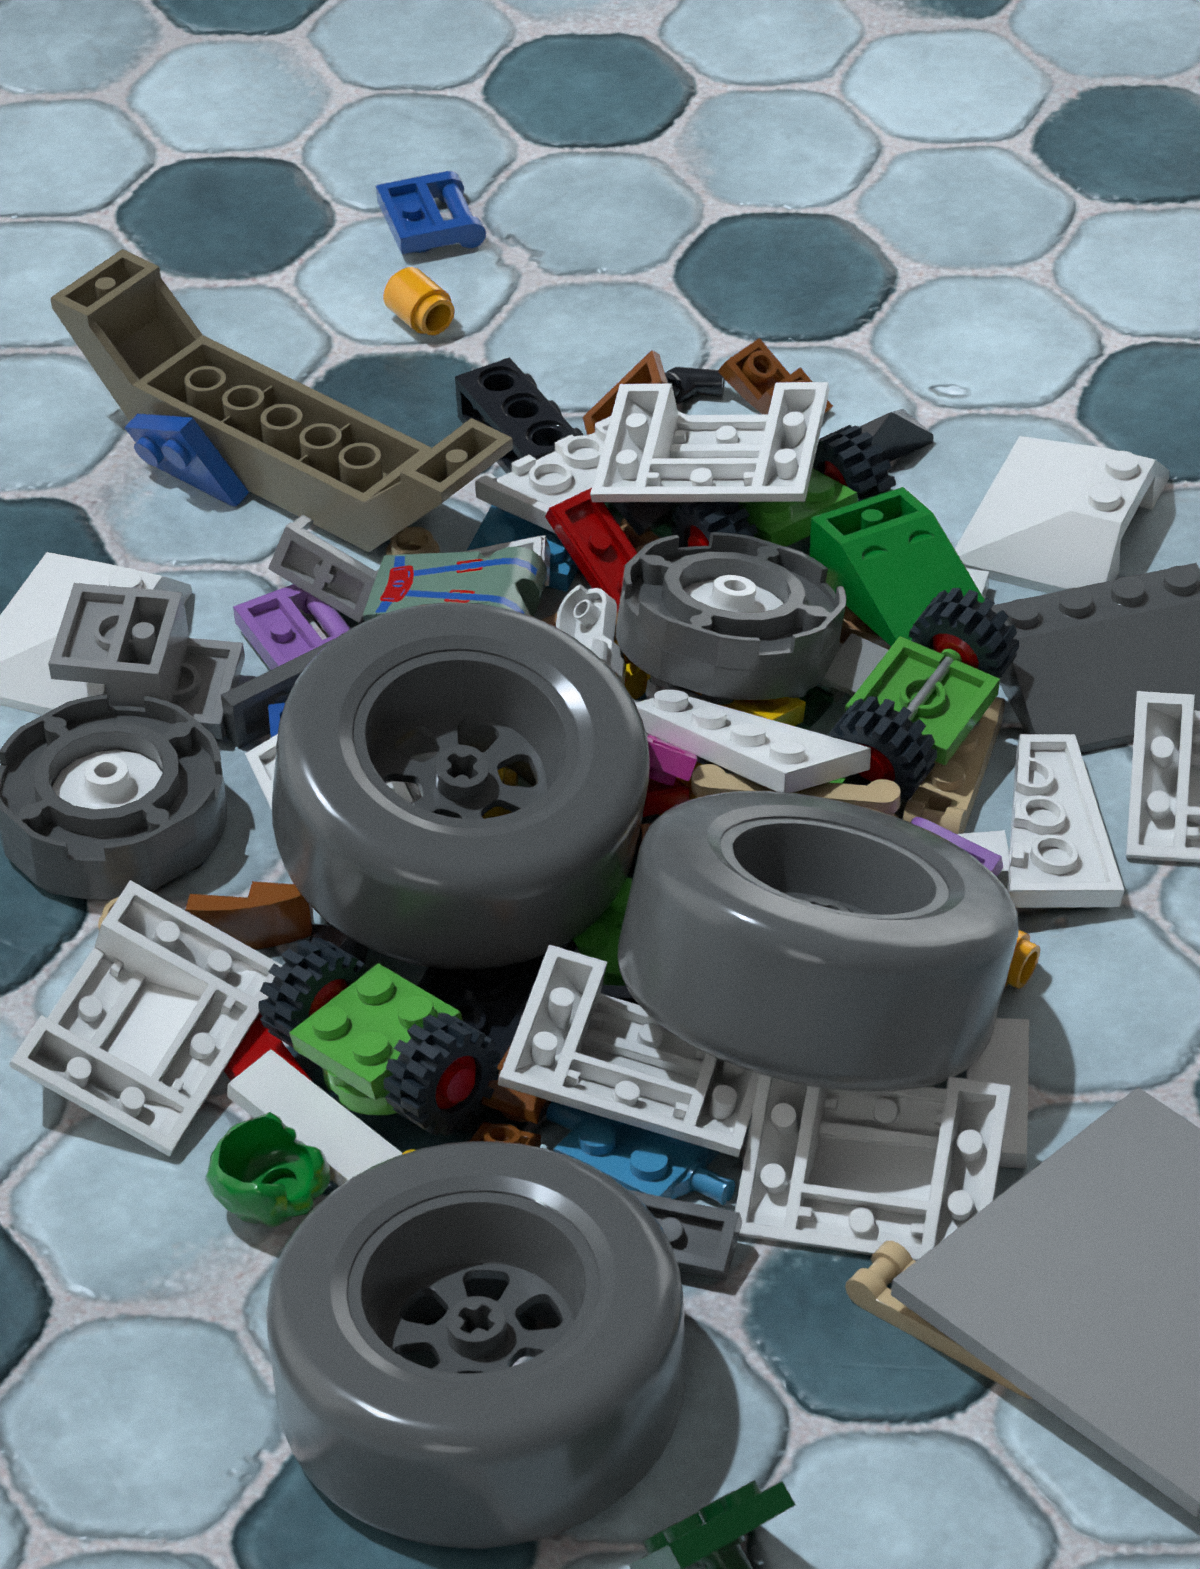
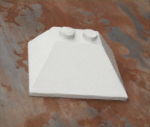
[590,382,830,502]
[955,436,1170,593]
[0,552,192,715]
[1126,691,1200,863]
[9,880,282,1157]
[498,945,759,1157]
[735,1074,1011,1261]

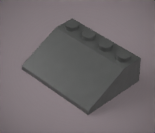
[991,563,1200,754]

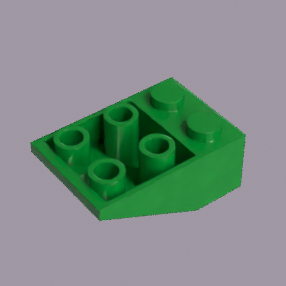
[810,487,985,646]

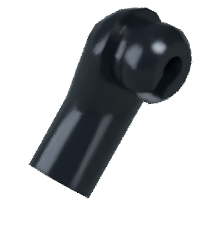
[665,367,725,405]

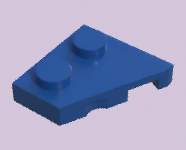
[124,414,249,507]

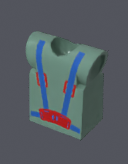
[363,546,547,622]

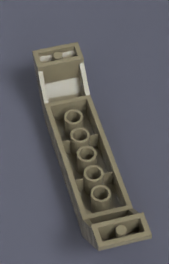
[50,249,513,552]

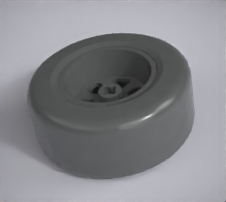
[272,602,650,970]
[618,791,1019,1092]
[266,1141,686,1549]

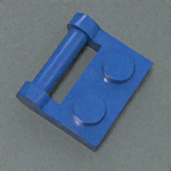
[376,171,486,254]

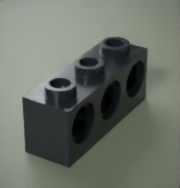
[455,357,584,474]

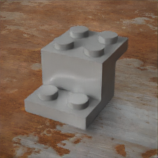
[48,583,245,739]

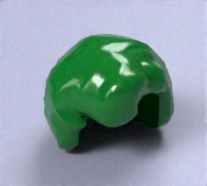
[205,1112,330,1228]

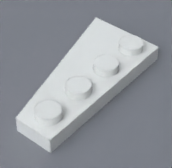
[475,411,686,533]
[635,690,871,793]
[1007,734,1124,908]

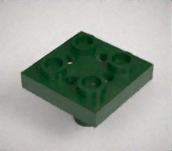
[629,1480,796,1569]

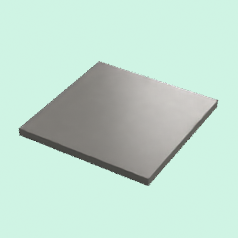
[891,1087,1200,1518]

